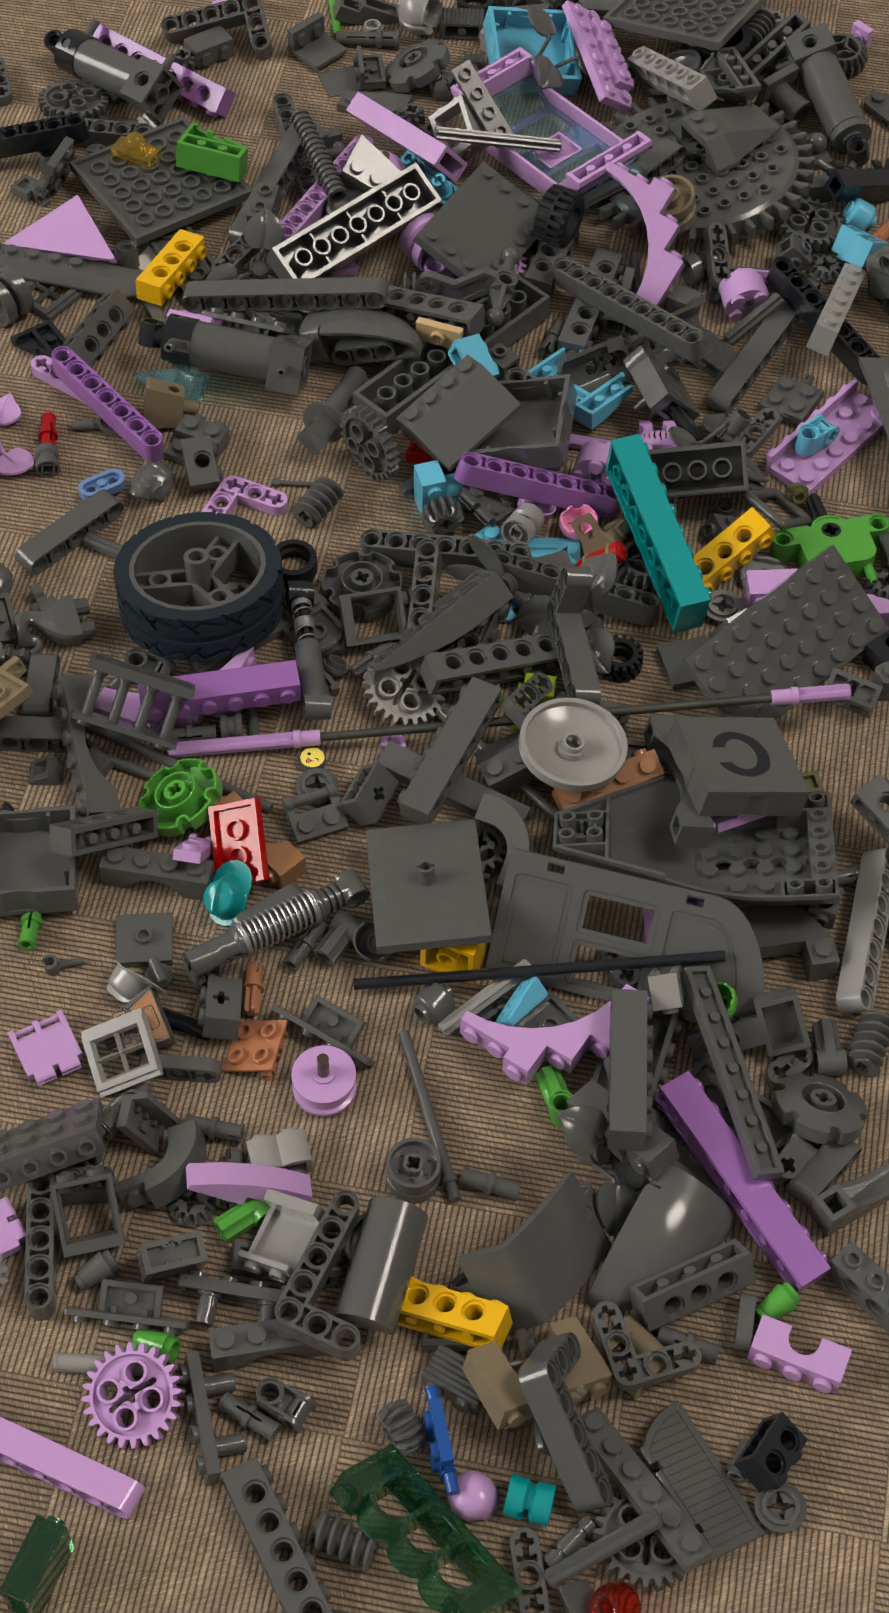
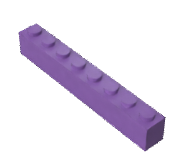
[654,1071,831,1294]

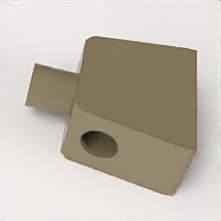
[143,377,198,429]

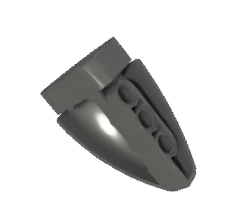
[299,309,423,366]
[587,1165,736,1313]

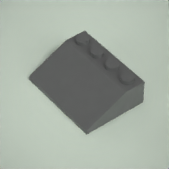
[396,355,522,471]

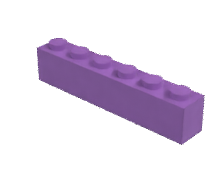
[138,660,301,722]

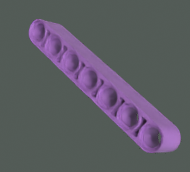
[51,346,164,462]
[454,452,620,518]

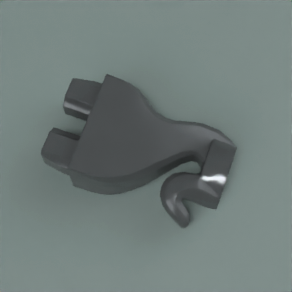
[13,595,96,654]

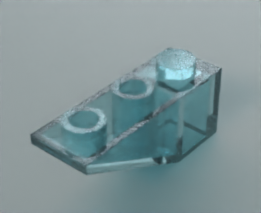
[132,366,209,402]

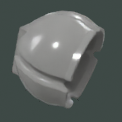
[396,0,443,36]

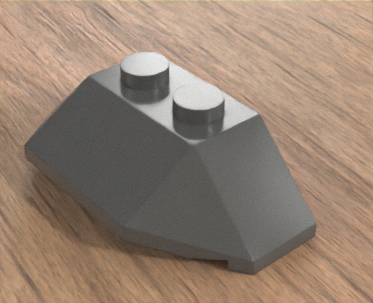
[699,46,762,104]

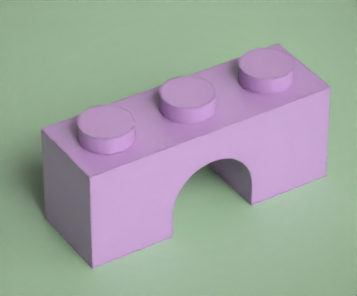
[747,1314,852,1394]

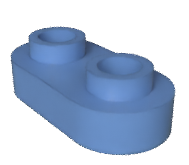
[78,469,126,501]

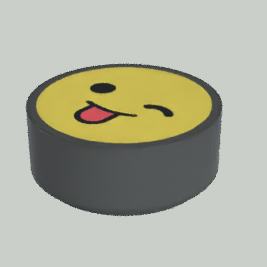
[299,747,326,771]

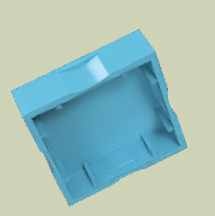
[483,6,582,96]

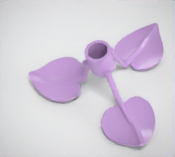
[0,393,34,476]

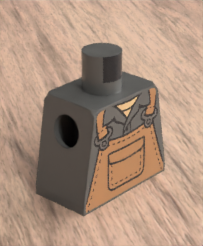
[104,988,177,1055]

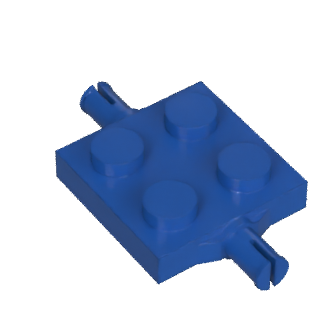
[423,1385,460,1496]

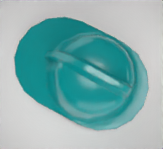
[204,860,252,926]

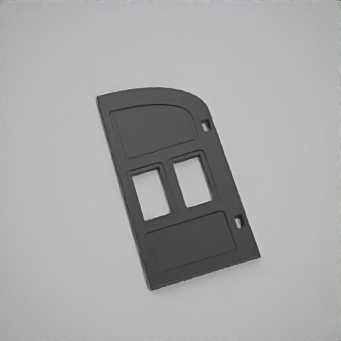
[485,847,765,1023]

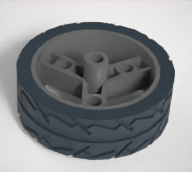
[113,512,285,662]

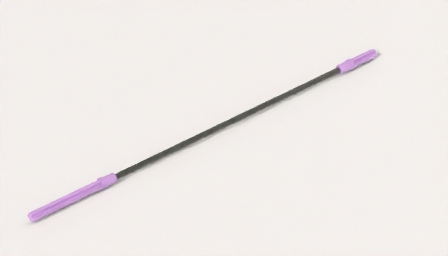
[167,683,851,758]

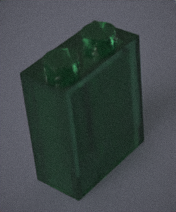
[0,1515,74,1613]

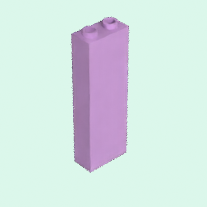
[346,92,468,183]

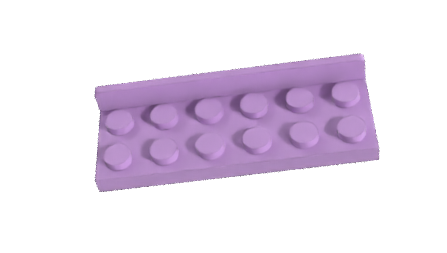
[765,378,884,496]

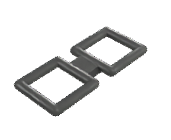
[741,479,812,529]

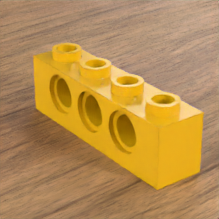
[135,229,207,307]
[693,507,775,593]
[397,1276,513,1349]

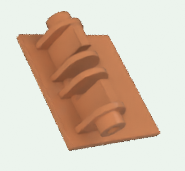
[222,1020,288,1080]

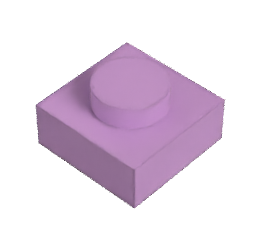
[851,20,874,49]

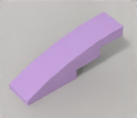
[186,1162,313,1205]

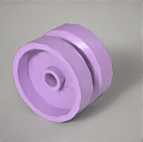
[400,213,435,272]

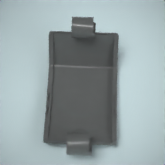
[450,1172,611,1332]

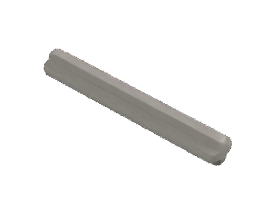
[438,959,531,1036]

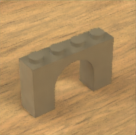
[462,1316,613,1430]

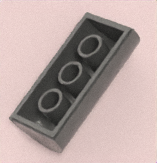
[649,440,749,498]
[334,1196,428,1336]

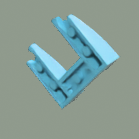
[527,347,633,430]

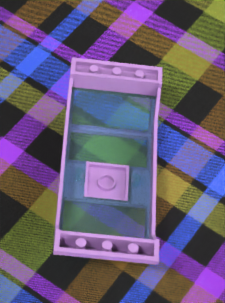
[450,47,653,195]

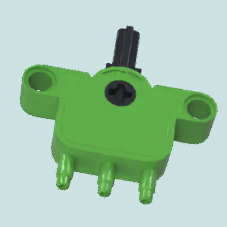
[770,493,889,584]

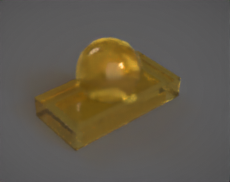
[111,132,161,168]

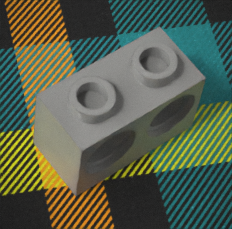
[647,965,687,1014]

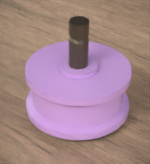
[291,1045,357,1116]

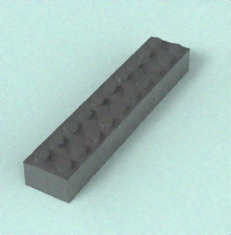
[352,274,550,434]

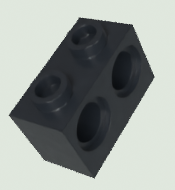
[734,1412,808,1492]

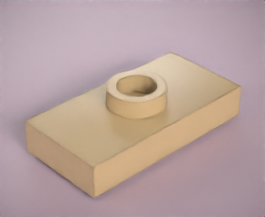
[416,317,463,348]

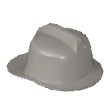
[107,959,167,1003]

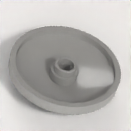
[518,698,628,792]

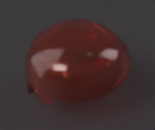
[589,1581,641,1613]

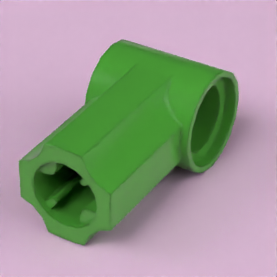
[535,1065,573,1127]
[213,1197,270,1244]

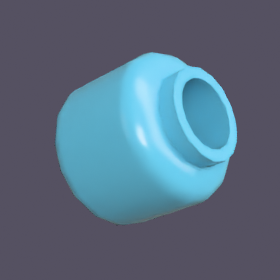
[842,198,877,231]

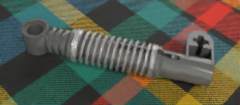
[183,869,370,994]

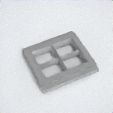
[81,1008,164,1098]

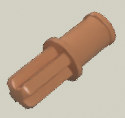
[242,961,264,1016]

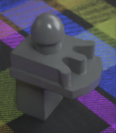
[314,122,343,148]

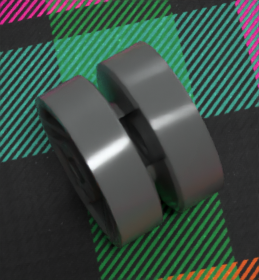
[386,1138,441,1204]

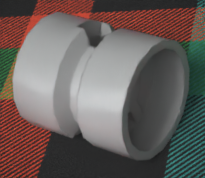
[501,503,545,545]

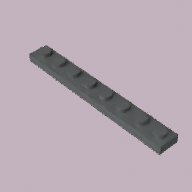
[680,966,785,1180]

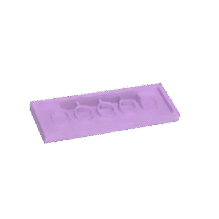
[562,0,634,114]

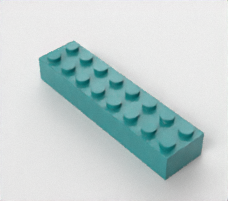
[605,434,712,633]

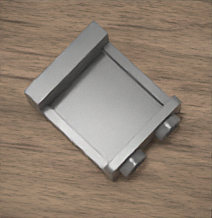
[237,1189,325,1283]

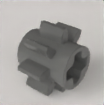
[172,49,197,72]
[399,103,425,128]

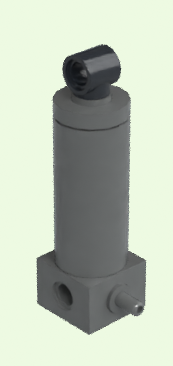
[775,22,872,167]

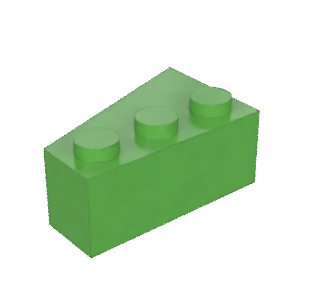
[176,122,248,182]

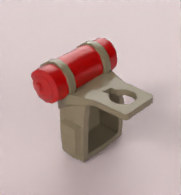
[571,513,630,567]

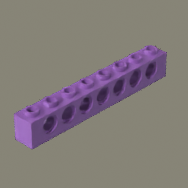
[93,24,237,118]

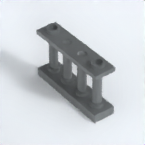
[71,651,195,751]

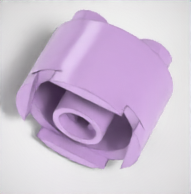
[718,268,770,322]
[572,440,612,485]

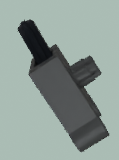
[623,344,704,441]

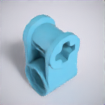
[794,413,840,457]

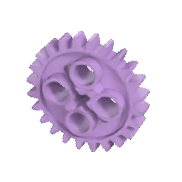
[81,1342,185,1449]

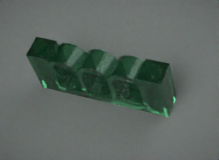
[329,1444,523,1613]

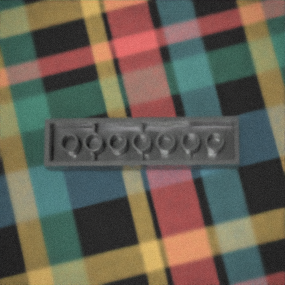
[266,163,442,279]

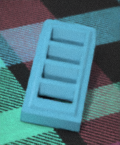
[495,977,548,1026]

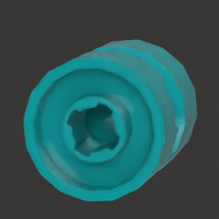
[503,1474,557,1527]

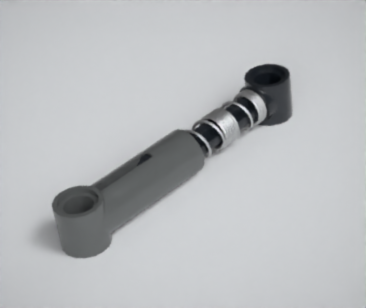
[285,580,332,720]

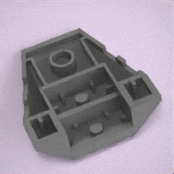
[670,105,780,175]

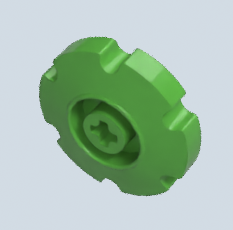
[138,758,223,837]

